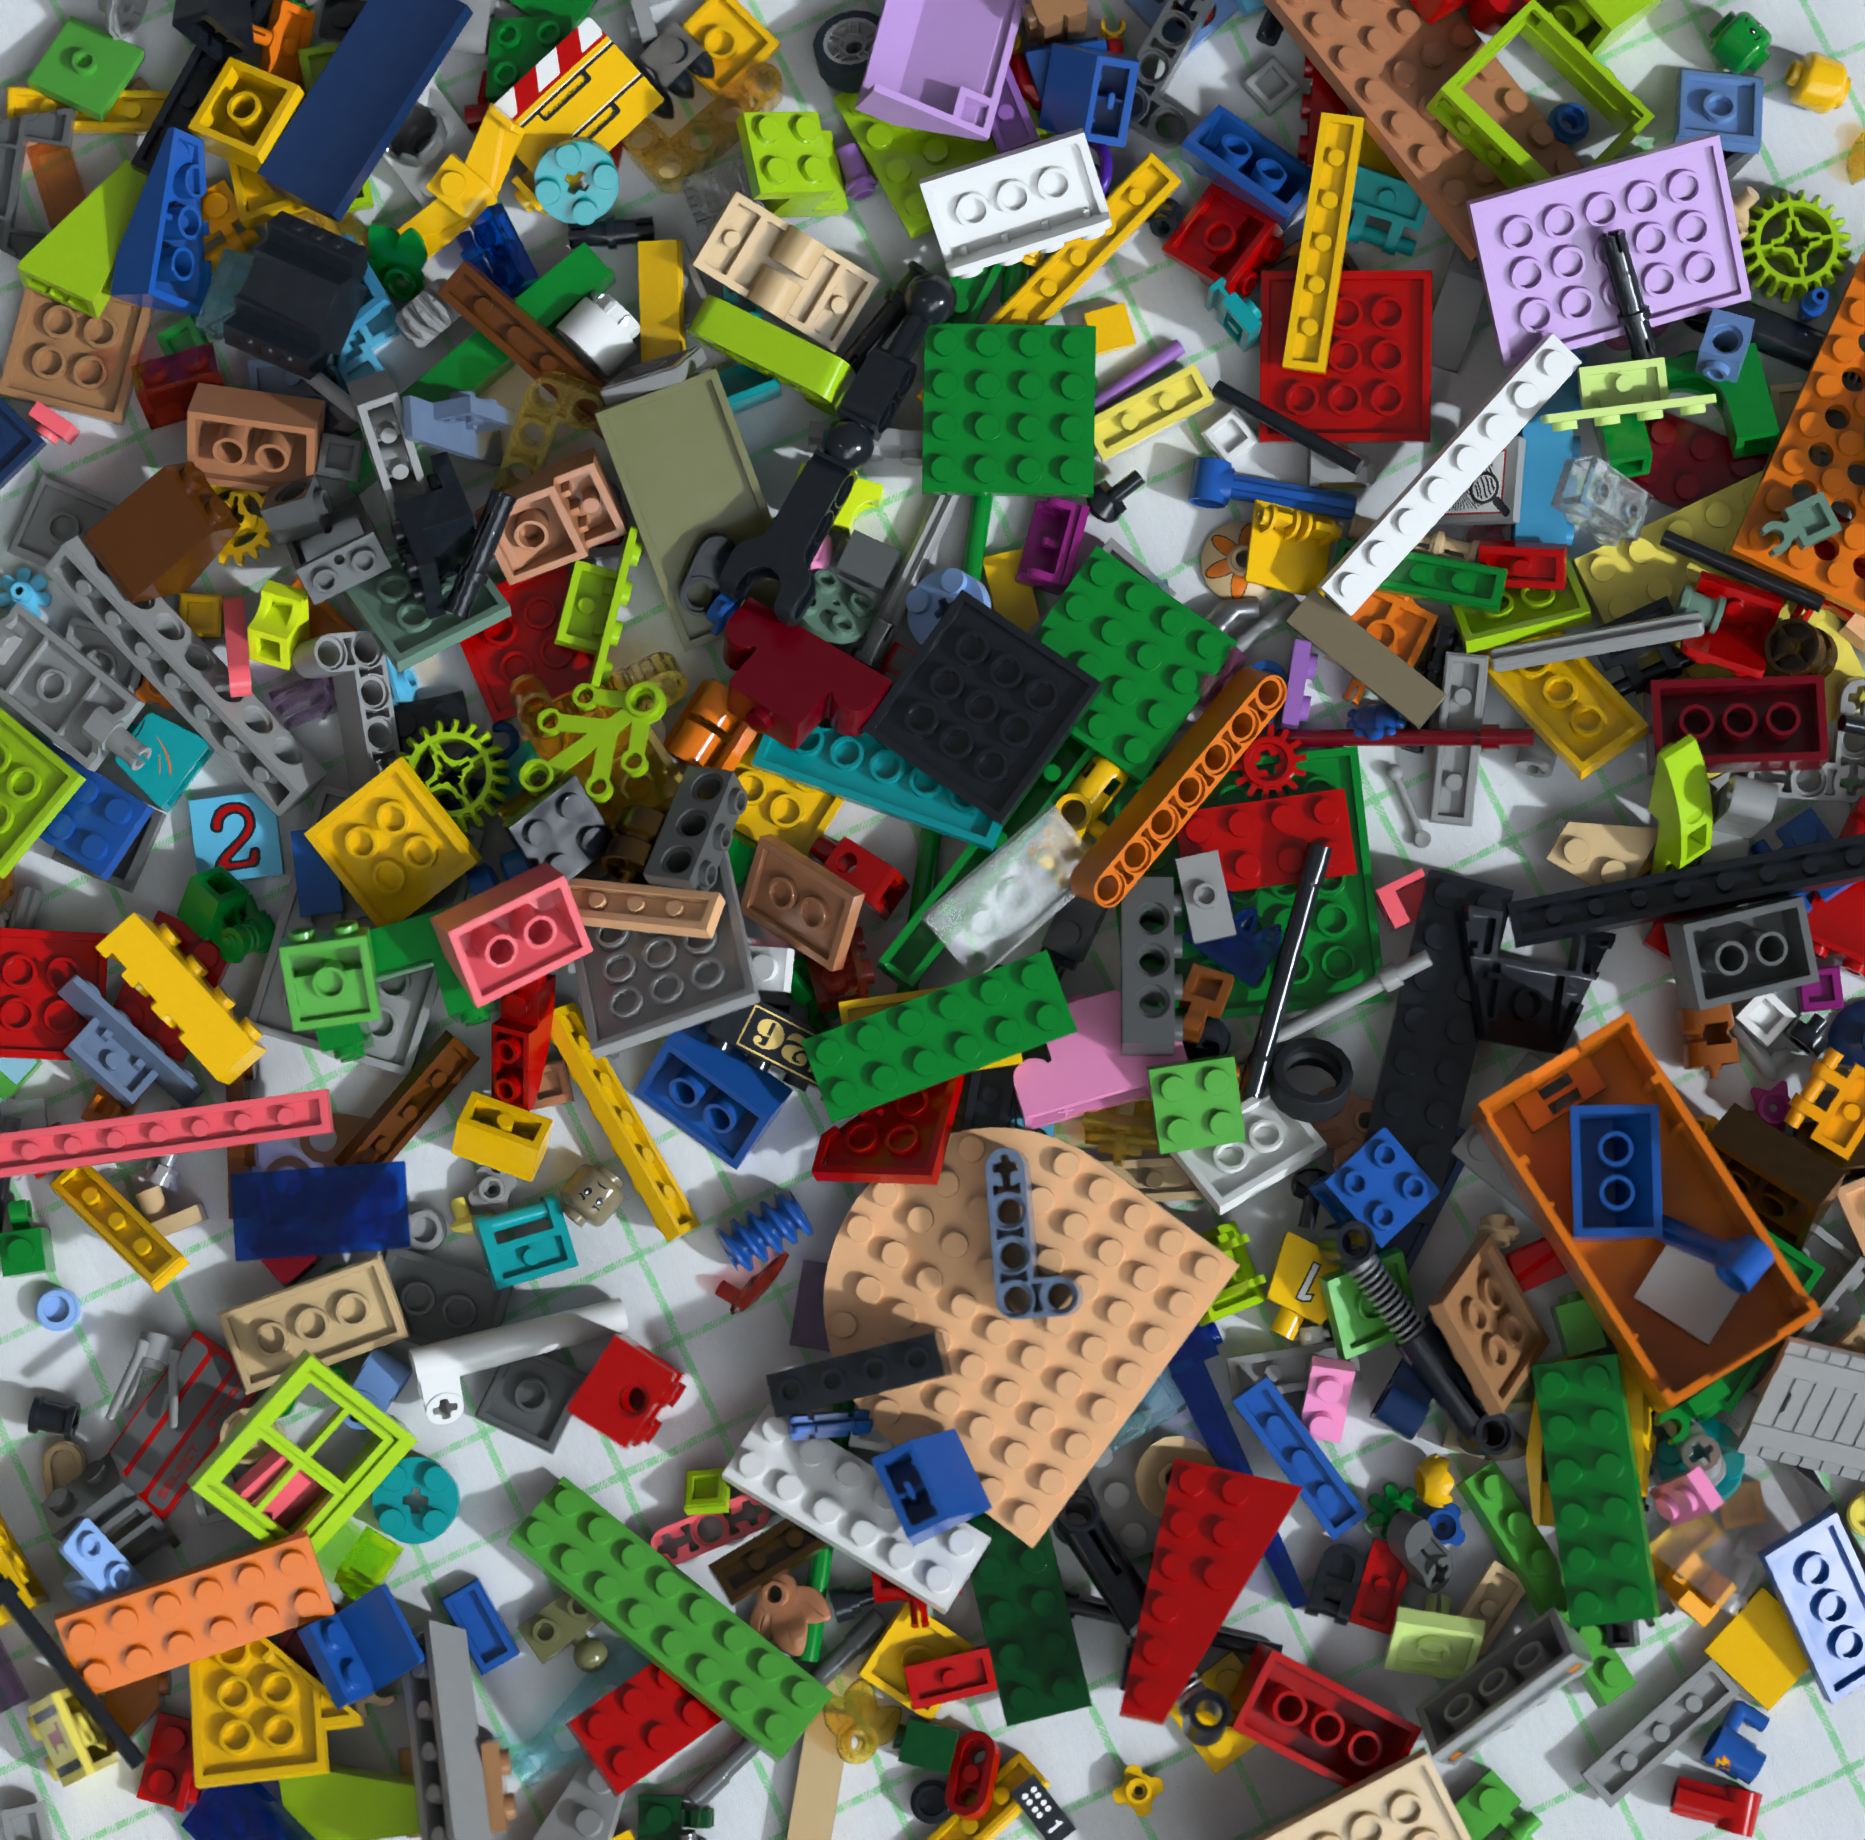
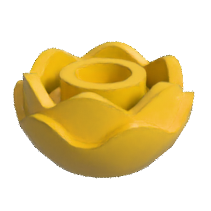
[1415,1453,1454,1508]

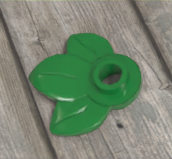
[367,223,428,301]

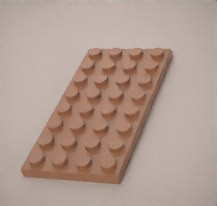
[1262,0,1585,262]

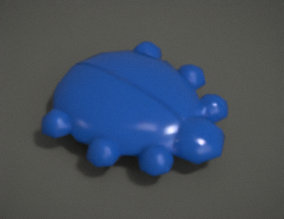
[1346,703,1405,741]

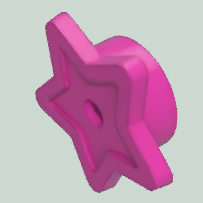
[1750,1081,1792,1133]

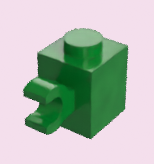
[0,1199,56,1278]

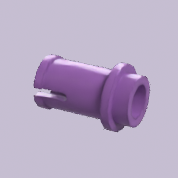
[835,143,877,201]

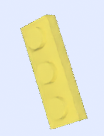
[1094,363,1215,462]

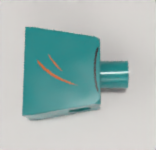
[114,712,215,813]

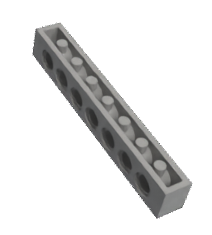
[44,527,329,818]

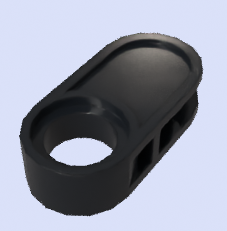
[678,532,736,616]

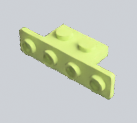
[1539,357,1717,432]

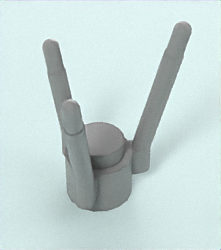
[106,1331,181,1429]

